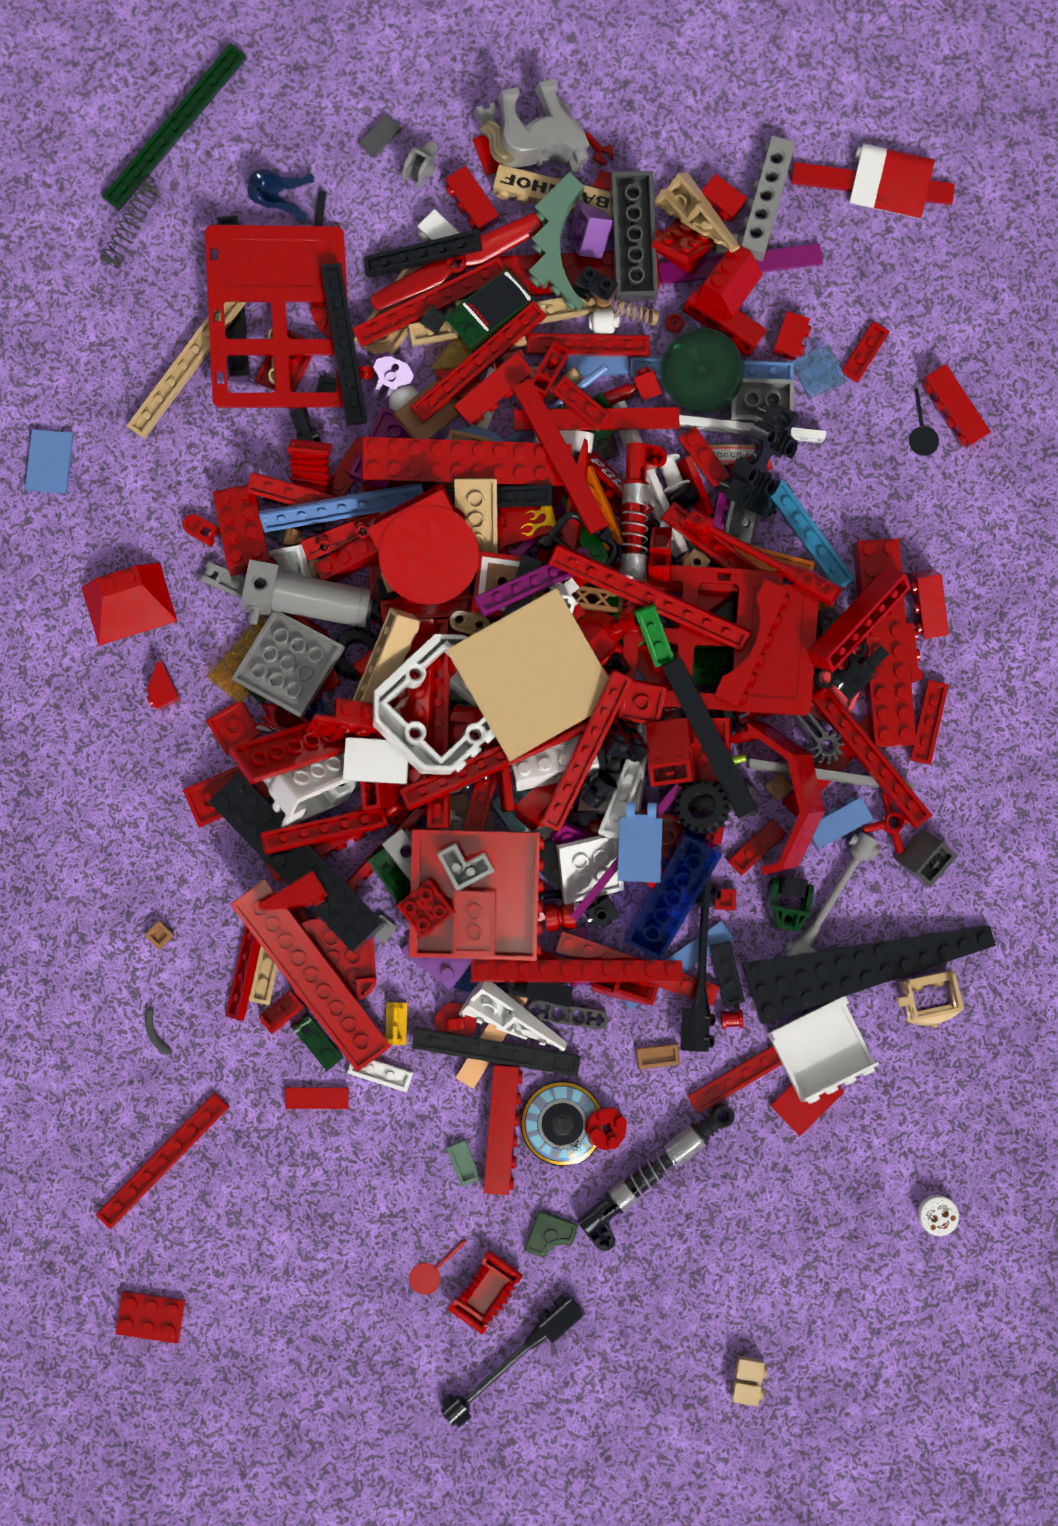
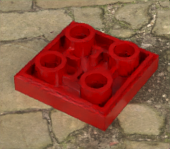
[396,879,456,939]

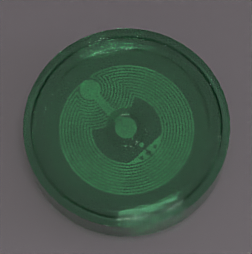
[660,328,745,413]

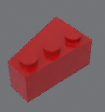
[908,569,949,639]

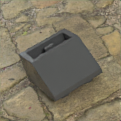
[895,829,958,888]

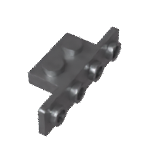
[723,501,759,547]

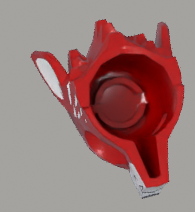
[253,702,308,732]

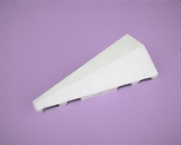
[458,982,567,1052]

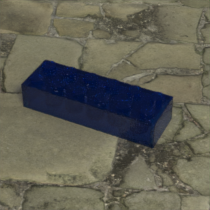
[624,828,723,960]

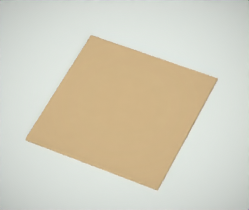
[446,588,608,761]

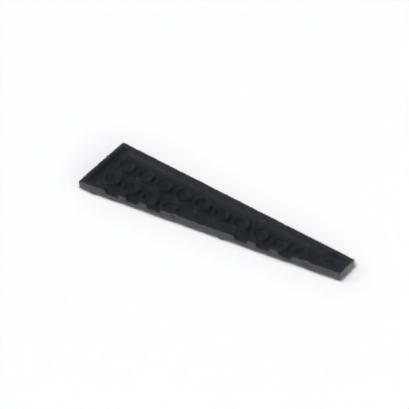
[741,925,996,1024]

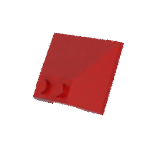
[81,563,178,646]

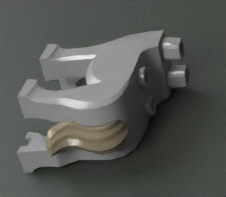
[473,79,590,173]

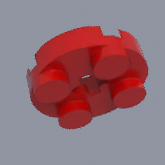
[585,1107,627,1150]

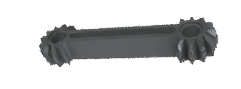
[792,712,844,764]

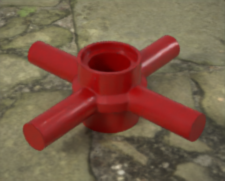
[862,792,909,854]

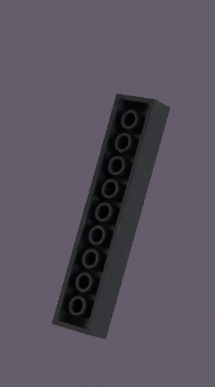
[208,772,386,954]

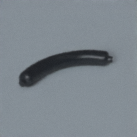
[538,890,583,904]

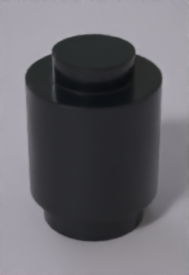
[669,484,700,509]

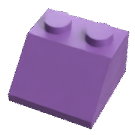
[567,200,613,259]

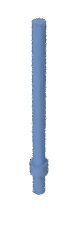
[506,364,609,442]

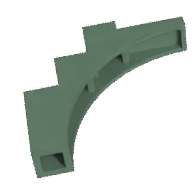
[529,172,584,312]

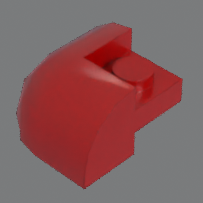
[449,705,495,750]

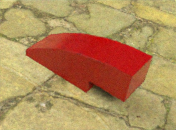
[648,527,672,581]
[591,983,659,1006]

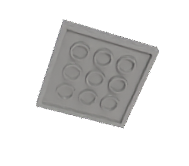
[231,611,345,719]

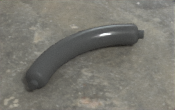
[145,1007,172,1055]

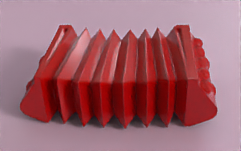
[284,439,333,506]
[447,1250,523,1335]

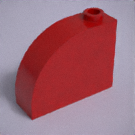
[360,781,402,811]

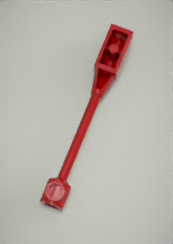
[684,508,842,608]

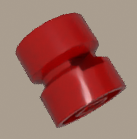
[544,902,576,931]

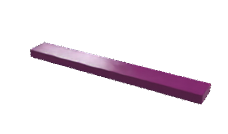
[659,244,823,285]
[571,783,682,920]

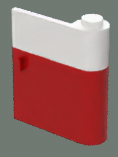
[849,143,935,219]

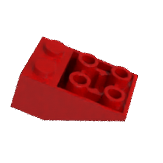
[646,718,697,787]

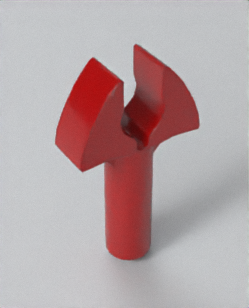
[585,132,614,165]

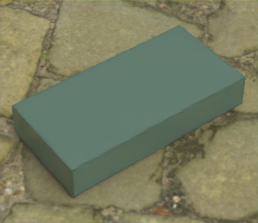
[446,1139,481,1187]

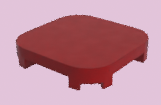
[293,918,377,1000]

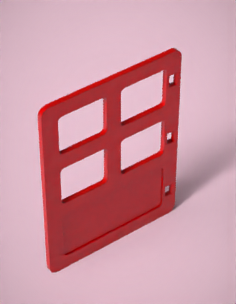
[205,225,348,408]
[623,564,819,716]

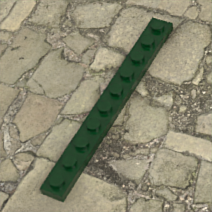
[102,43,247,211]

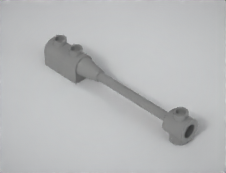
[783,832,881,956]

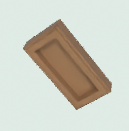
[636,1043,680,1070]

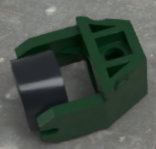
[765,875,814,932]

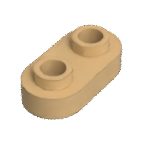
[449,609,490,635]

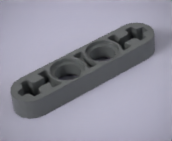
[527,1001,608,1029]

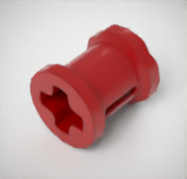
[720,1009,744,1030]

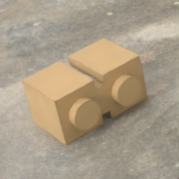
[731,1355,767,1406]

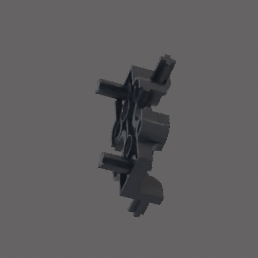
[718,402,799,518]
[813,607,889,700]

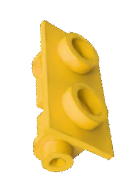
[385,1002,408,1045]

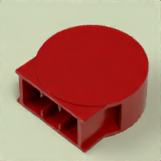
[366,483,479,604]

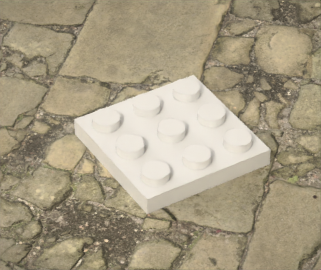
[556,835,624,904]

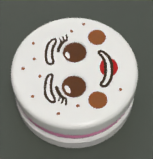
[917,1195,959,1236]

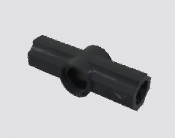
[290,408,321,442]

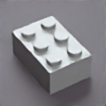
[729,378,794,423]

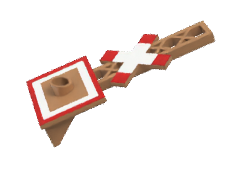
[471,551,623,621]

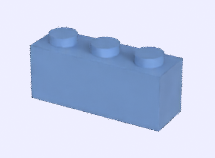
[811,796,873,850]

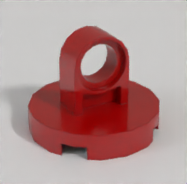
[435,1002,476,1037]

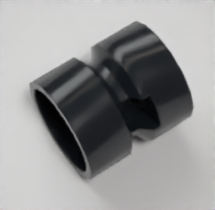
[579,769,618,809]

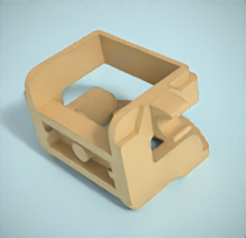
[897,970,964,1028]

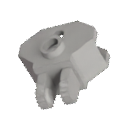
[401,141,438,189]

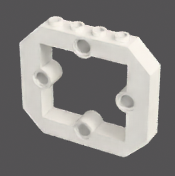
[372,634,495,774]

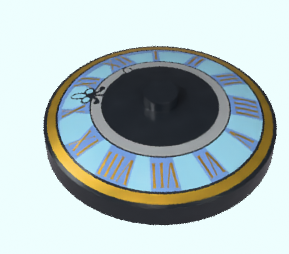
[520,1081,604,1166]

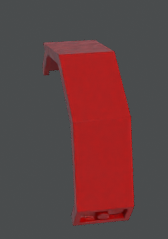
[730,721,825,875]

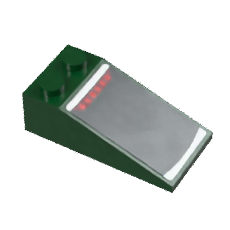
[444,269,534,353]

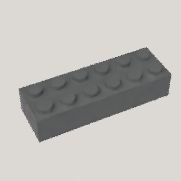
[609,171,658,301]

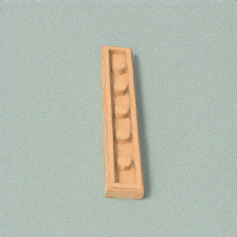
[456,992,528,1089]

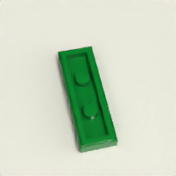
[635,603,675,668]

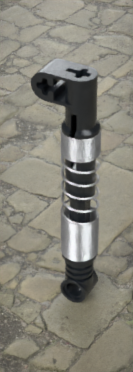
[576,1103,735,1251]

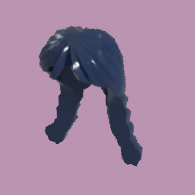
[247,169,315,222]

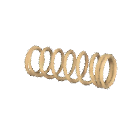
[613,299,659,326]

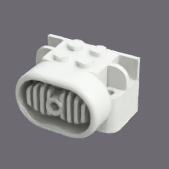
[263,753,358,828]

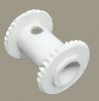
[660,454,690,494]

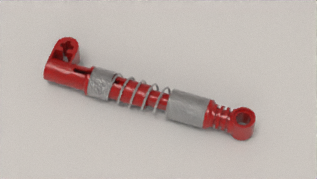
[618,442,667,631]

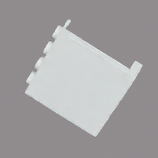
[767,996,880,1104]

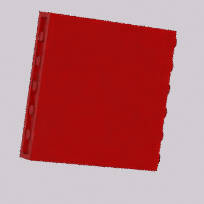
[409,828,544,961]

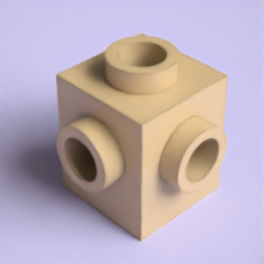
[680,549,711,567]

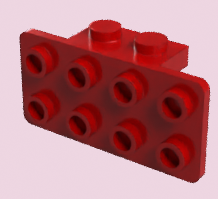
[305,698,387,740]

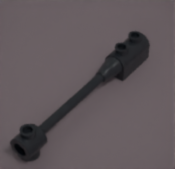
[680,882,721,1052]
[441,1294,586,1428]

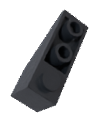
[508,982,573,1008]

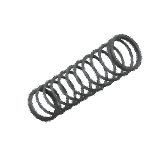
[100,181,160,268]

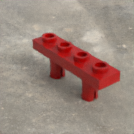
[300,512,379,561]

